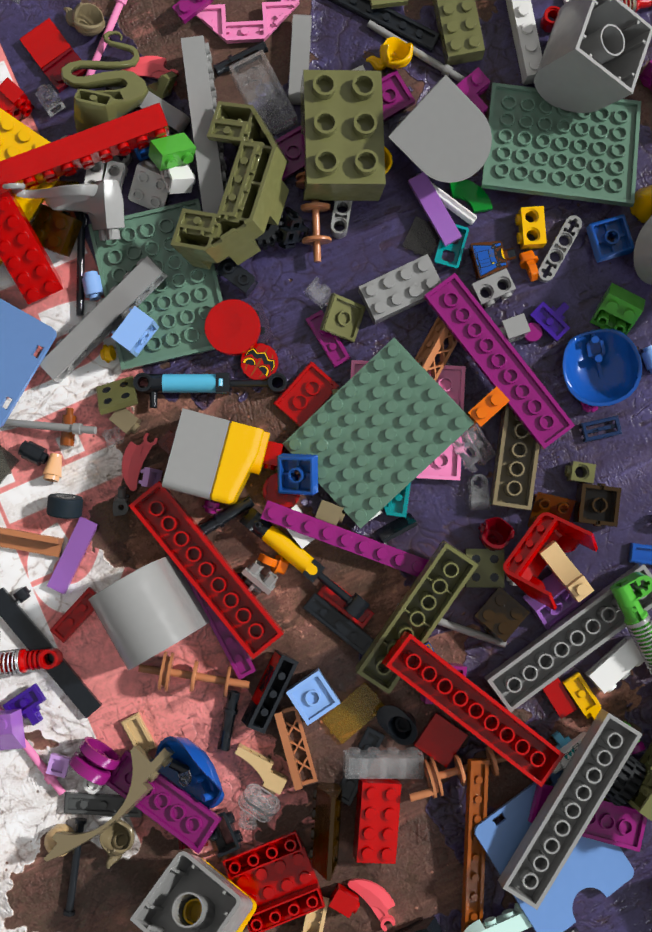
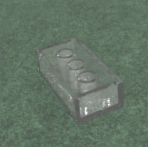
[229,50,298,136]

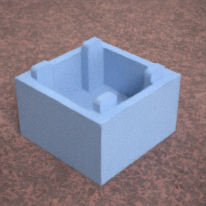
[111,306,159,357]
[286,668,340,726]

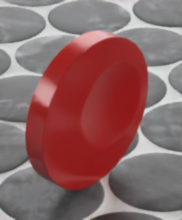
[205,299,261,356]

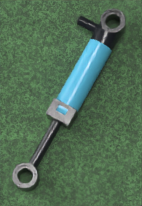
[133,373,288,408]

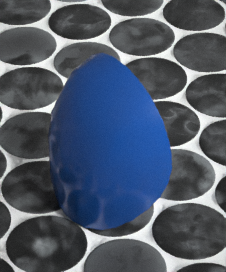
[563,328,642,406]
[155,736,224,809]

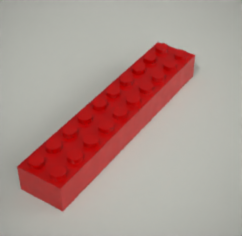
[0,103,170,196]
[128,481,284,659]
[381,631,565,787]

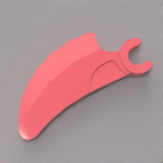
[122,56,179,85]
[122,433,158,491]
[348,878,395,931]

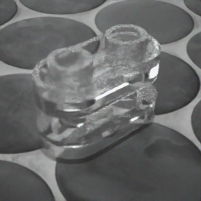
[238,783,281,823]

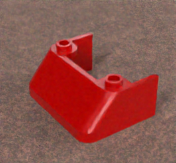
[503,512,598,610]

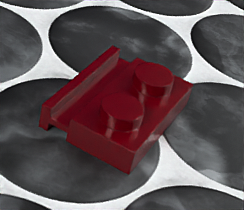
[42,47,88,93]

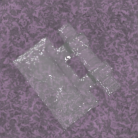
[452,423,496,474]

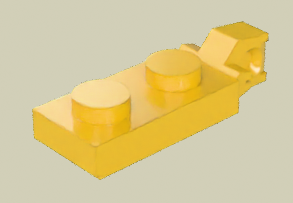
[562,672,601,720]

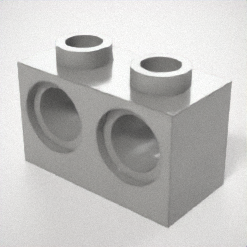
[469,268,516,308]
[497,313,531,343]

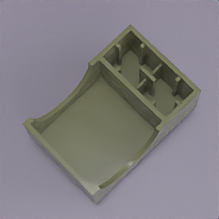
[300,70,386,201]

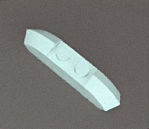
[464,903,532,932]

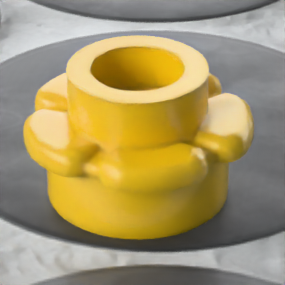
[100,344,116,363]

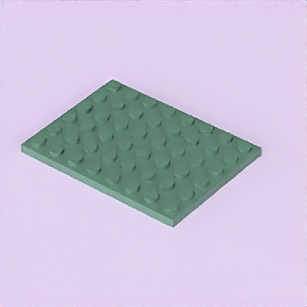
[481,82,641,207]
[88,198,223,371]
[283,337,475,529]

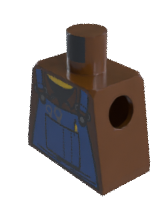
[468,241,516,281]

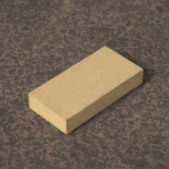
[120,712,157,752]

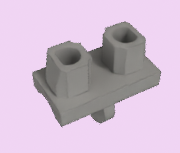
[241,560,278,595]

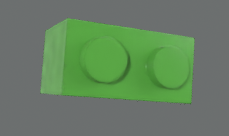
[148,132,196,171]

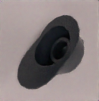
[376,705,418,745]

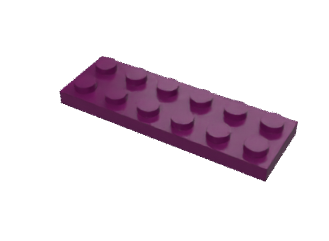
[106,749,222,854]
[528,783,647,852]

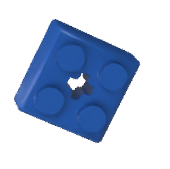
[586,214,635,263]
[277,453,318,495]

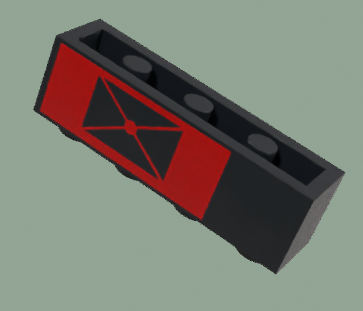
[241,649,299,734]

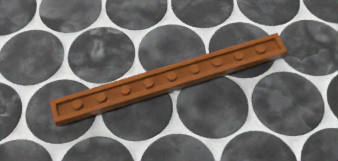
[461,758,489,932]

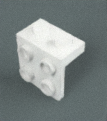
[128,159,169,210]

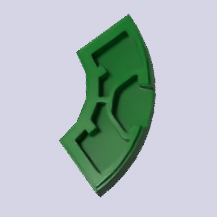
[449,179,493,213]

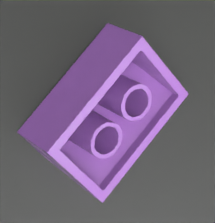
[523,573,592,630]
[0,709,26,750]

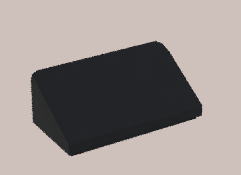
[377,513,417,543]

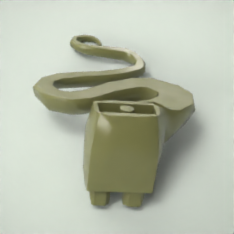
[61,31,149,133]

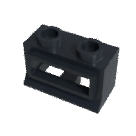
[215,258,258,297]
[210,808,243,858]

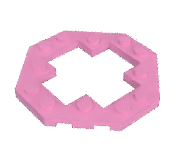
[196,0,300,44]

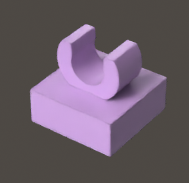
[138,467,163,488]
[46,753,71,778]

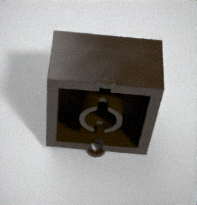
[32,204,83,257]
[573,483,621,527]
[472,587,530,643]

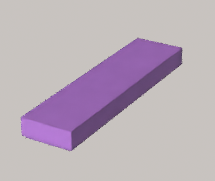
[408,172,462,247]
[47,516,99,594]

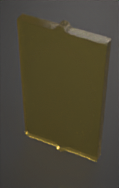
[322,682,385,744]

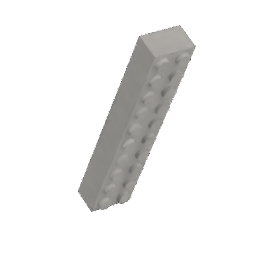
[181,35,228,214]
[484,564,652,712]
[498,708,642,910]

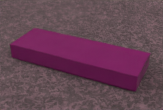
[305,310,351,368]

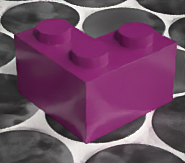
[456,67,490,115]

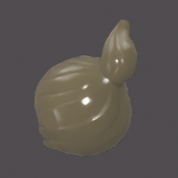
[64,2,105,36]
[99,819,135,869]

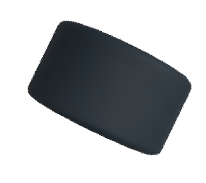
[46,493,83,519]

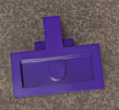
[529,301,570,342]
[3,683,47,726]

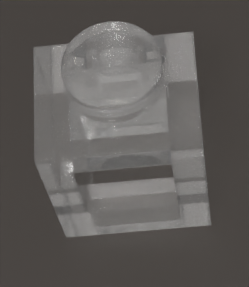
[35,84,66,118]
[305,277,331,309]

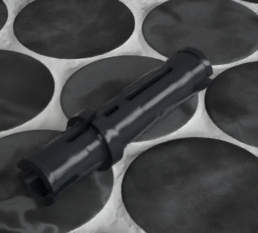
[213,41,268,77]
[199,495,255,536]
[217,690,240,751]

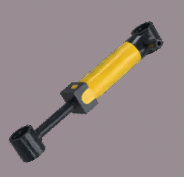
[239,506,370,620]

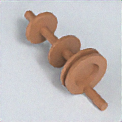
[296,171,332,263]
[138,651,250,697]
[409,746,507,802]

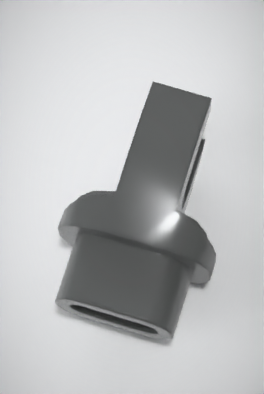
[113,486,130,516]

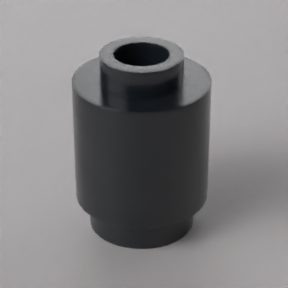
[18,441,49,466]

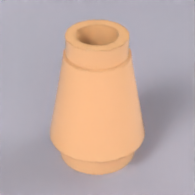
[42,453,62,482]

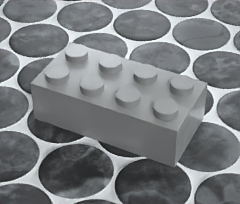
[358,254,441,325]

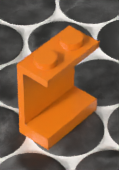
[466,386,510,431]

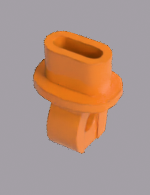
[519,250,539,282]
[257,553,289,575]

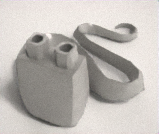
[2,180,125,241]

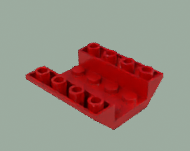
[222,830,325,932]

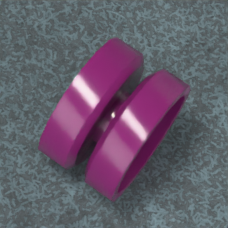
[69,737,121,785]

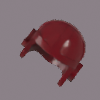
[478,517,515,551]

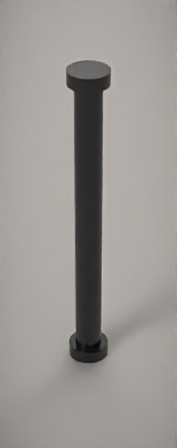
[63,818,87,917]

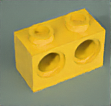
[515,206,547,250]

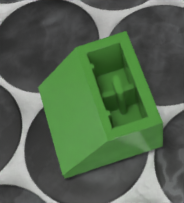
[590,283,646,335]

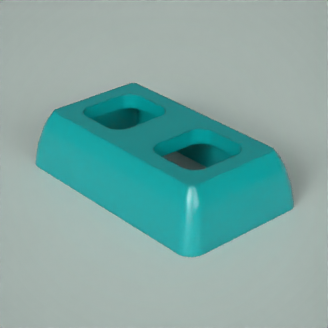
[434,224,469,268]

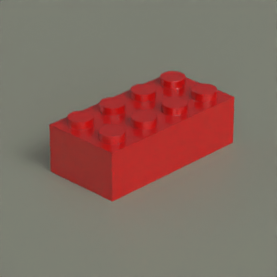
[353,776,402,864]

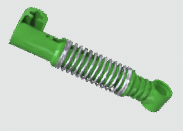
[610,572,652,675]

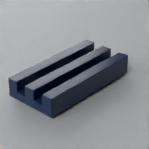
[579,415,622,442]

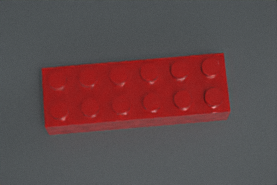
[0,181,63,304]

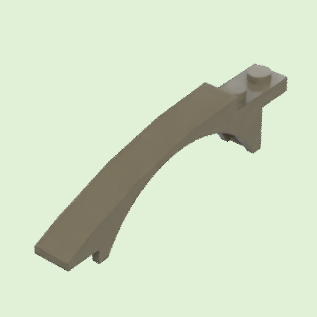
[44,745,175,862]

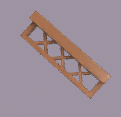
[415,316,458,381]
[0,527,64,557]
[274,706,318,791]

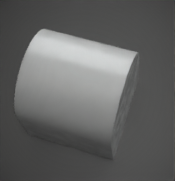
[534,0,652,113]
[388,75,492,183]
[88,556,210,671]

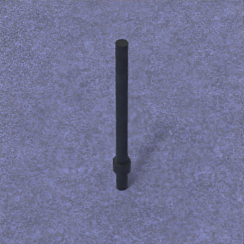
[76,212,87,316]

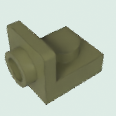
[147,71,178,99]

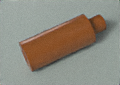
[60,408,76,447]

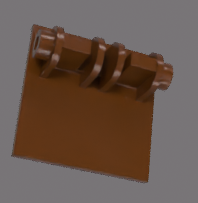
[527,492,575,527]

